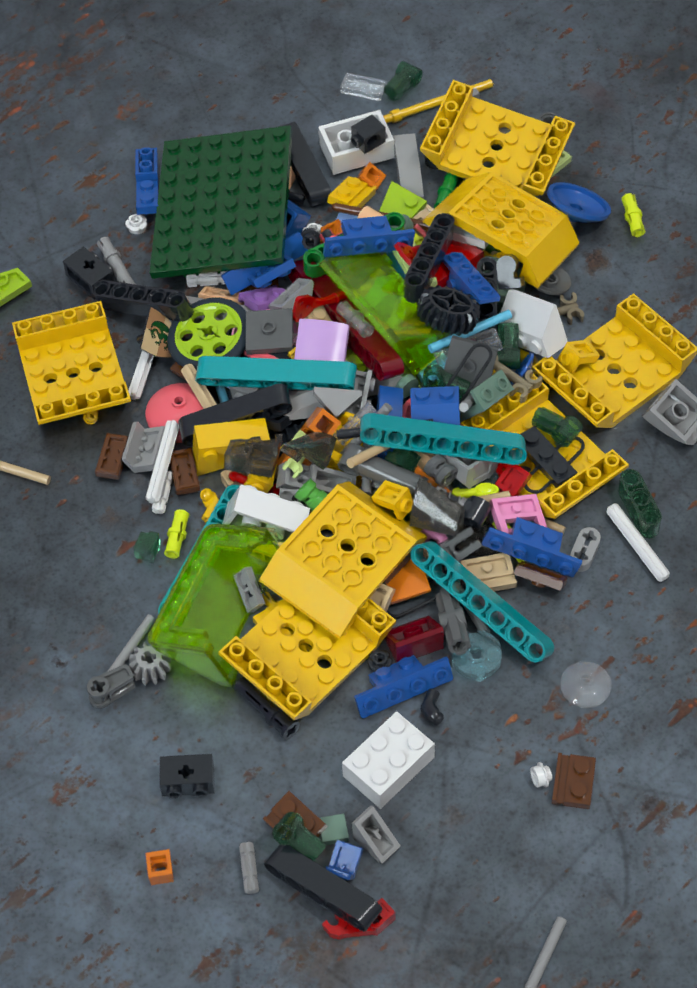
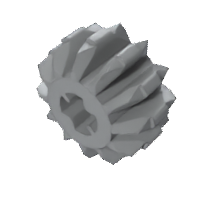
[128,641,172,686]

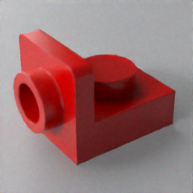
[495,464,532,497]

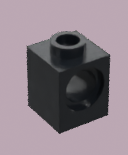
[351,114,386,154]

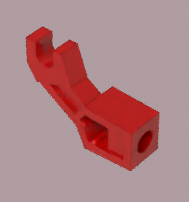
[322,898,396,940]

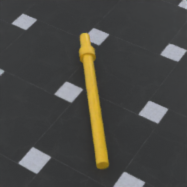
[383,79,493,124]

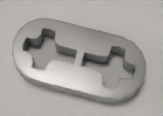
[570,527,601,572]

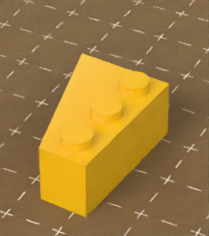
[192,418,270,476]

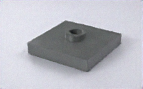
[246,308,293,355]
[441,335,499,389]

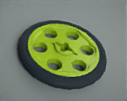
[167,298,246,370]

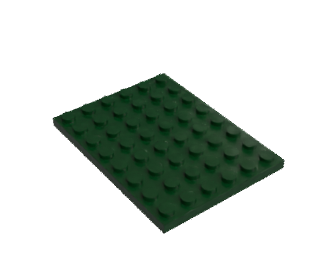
[149,125,293,279]

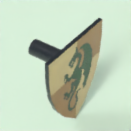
[136,307,172,358]

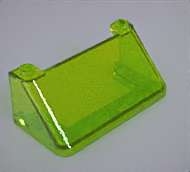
[319,252,449,376]
[147,524,279,687]

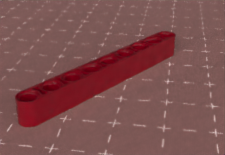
[288,259,404,381]

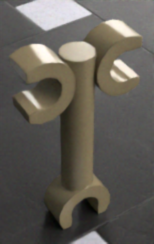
[557,292,584,325]
[494,355,543,403]

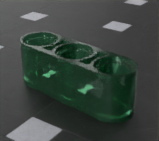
[618,469,662,539]

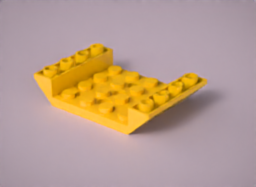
[420,80,575,196]
[423,172,580,288]
[532,293,697,428]
[12,301,131,425]
[461,373,629,519]
[259,481,428,639]
[218,598,396,720]

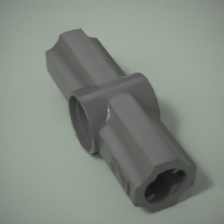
[435,588,471,655]

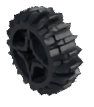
[417,285,480,336]

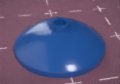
[547,182,611,223]

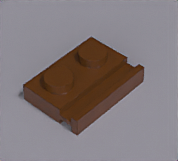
[552,752,596,810]
[263,791,328,854]

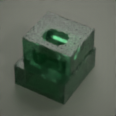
[385,448,421,472]
[133,531,161,564]

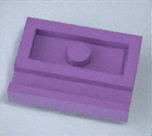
[238,285,285,311]

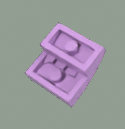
[294,319,350,361]

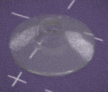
[560,661,612,708]

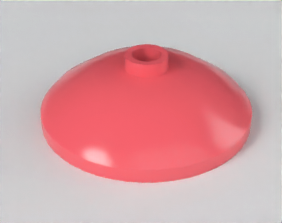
[145,383,203,443]

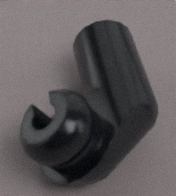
[420,688,444,725]

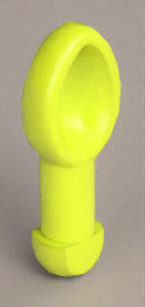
[451,483,499,498]

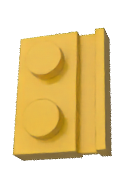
[327,176,376,208]

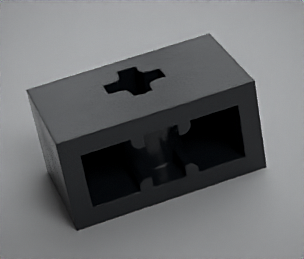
[63,246,114,300]
[160,754,215,798]

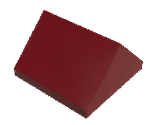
[385,615,444,663]

